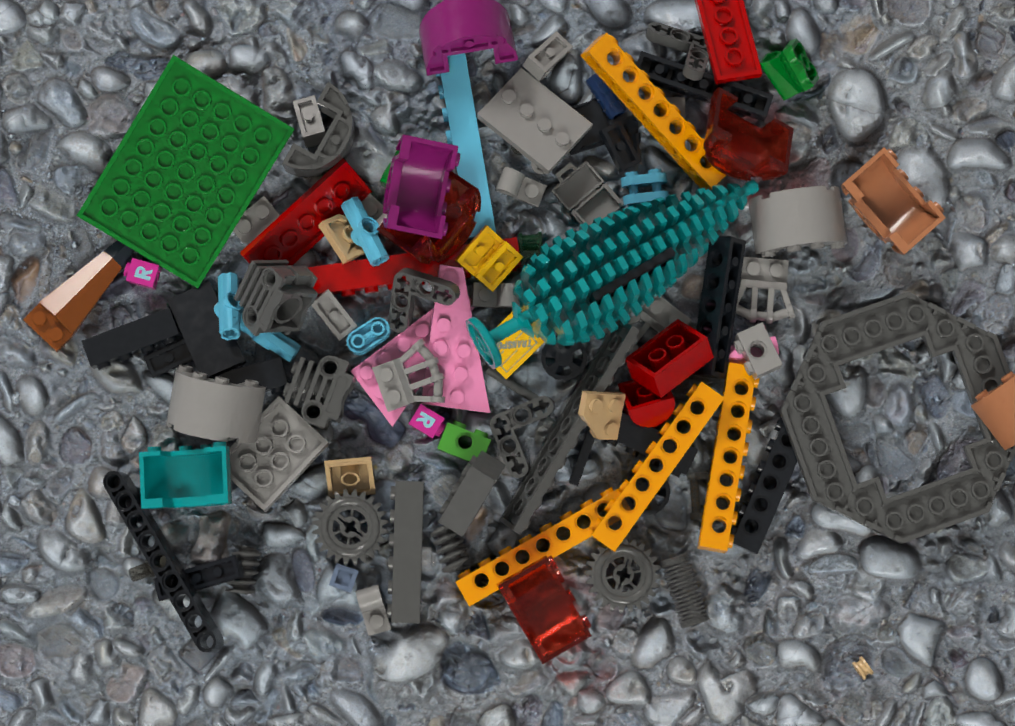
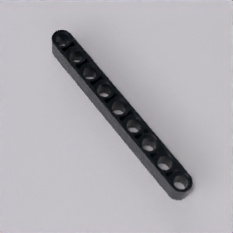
[103,471,224,653]

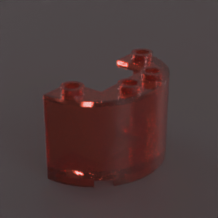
[703,87,794,181]
[377,171,481,264]
[497,555,592,664]

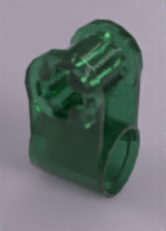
[518,232,542,269]

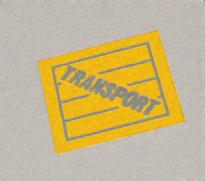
[475,312,544,379]

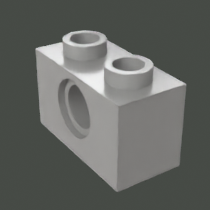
[733,322,783,380]

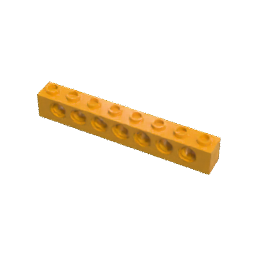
[580,33,731,190]
[697,362,760,554]
[590,381,724,552]
[456,487,631,607]

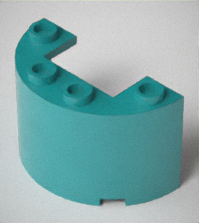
[139,442,232,509]

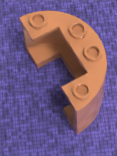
[841,147,946,255]
[971,371,1015,450]

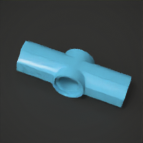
[341,197,390,267]
[214,272,243,341]
[240,308,301,363]

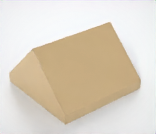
[324,457,376,498]

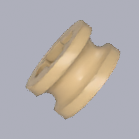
[852,656,874,680]

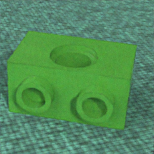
[437,420,491,462]

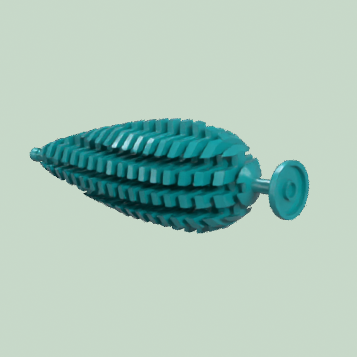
[466,179,759,369]

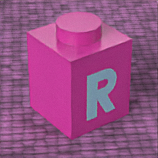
[124,258,162,290]
[409,404,446,439]

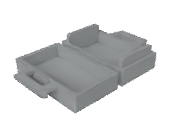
[552,161,624,226]

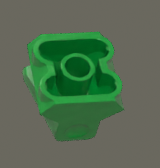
[760,38,819,101]

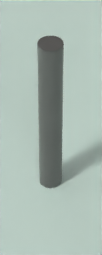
[485,366,549,410]

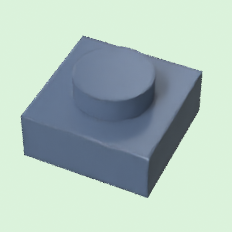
[329,563,359,593]

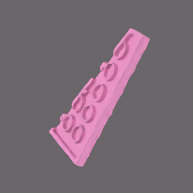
[421,265,490,413]
[350,297,475,427]

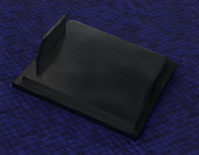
[569,99,609,156]

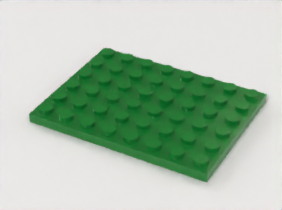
[77,55,295,288]

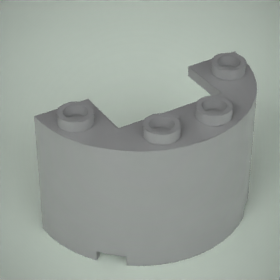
[748,186,848,258]
[166,365,266,443]

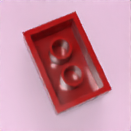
[625,319,714,398]

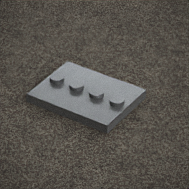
[476,68,593,174]
[230,396,330,512]

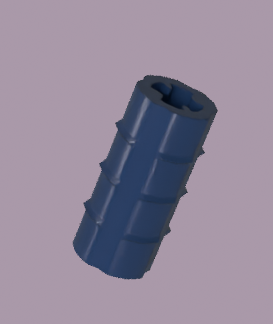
[585,74,628,121]

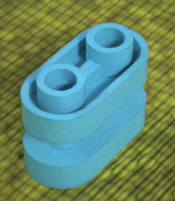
[620,169,669,207]
[346,317,391,356]

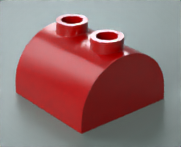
[618,380,675,427]

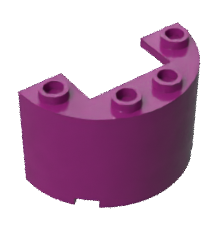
[419,0,518,76]
[383,134,460,239]

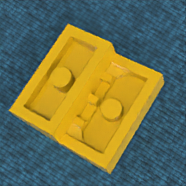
[455,225,523,292]

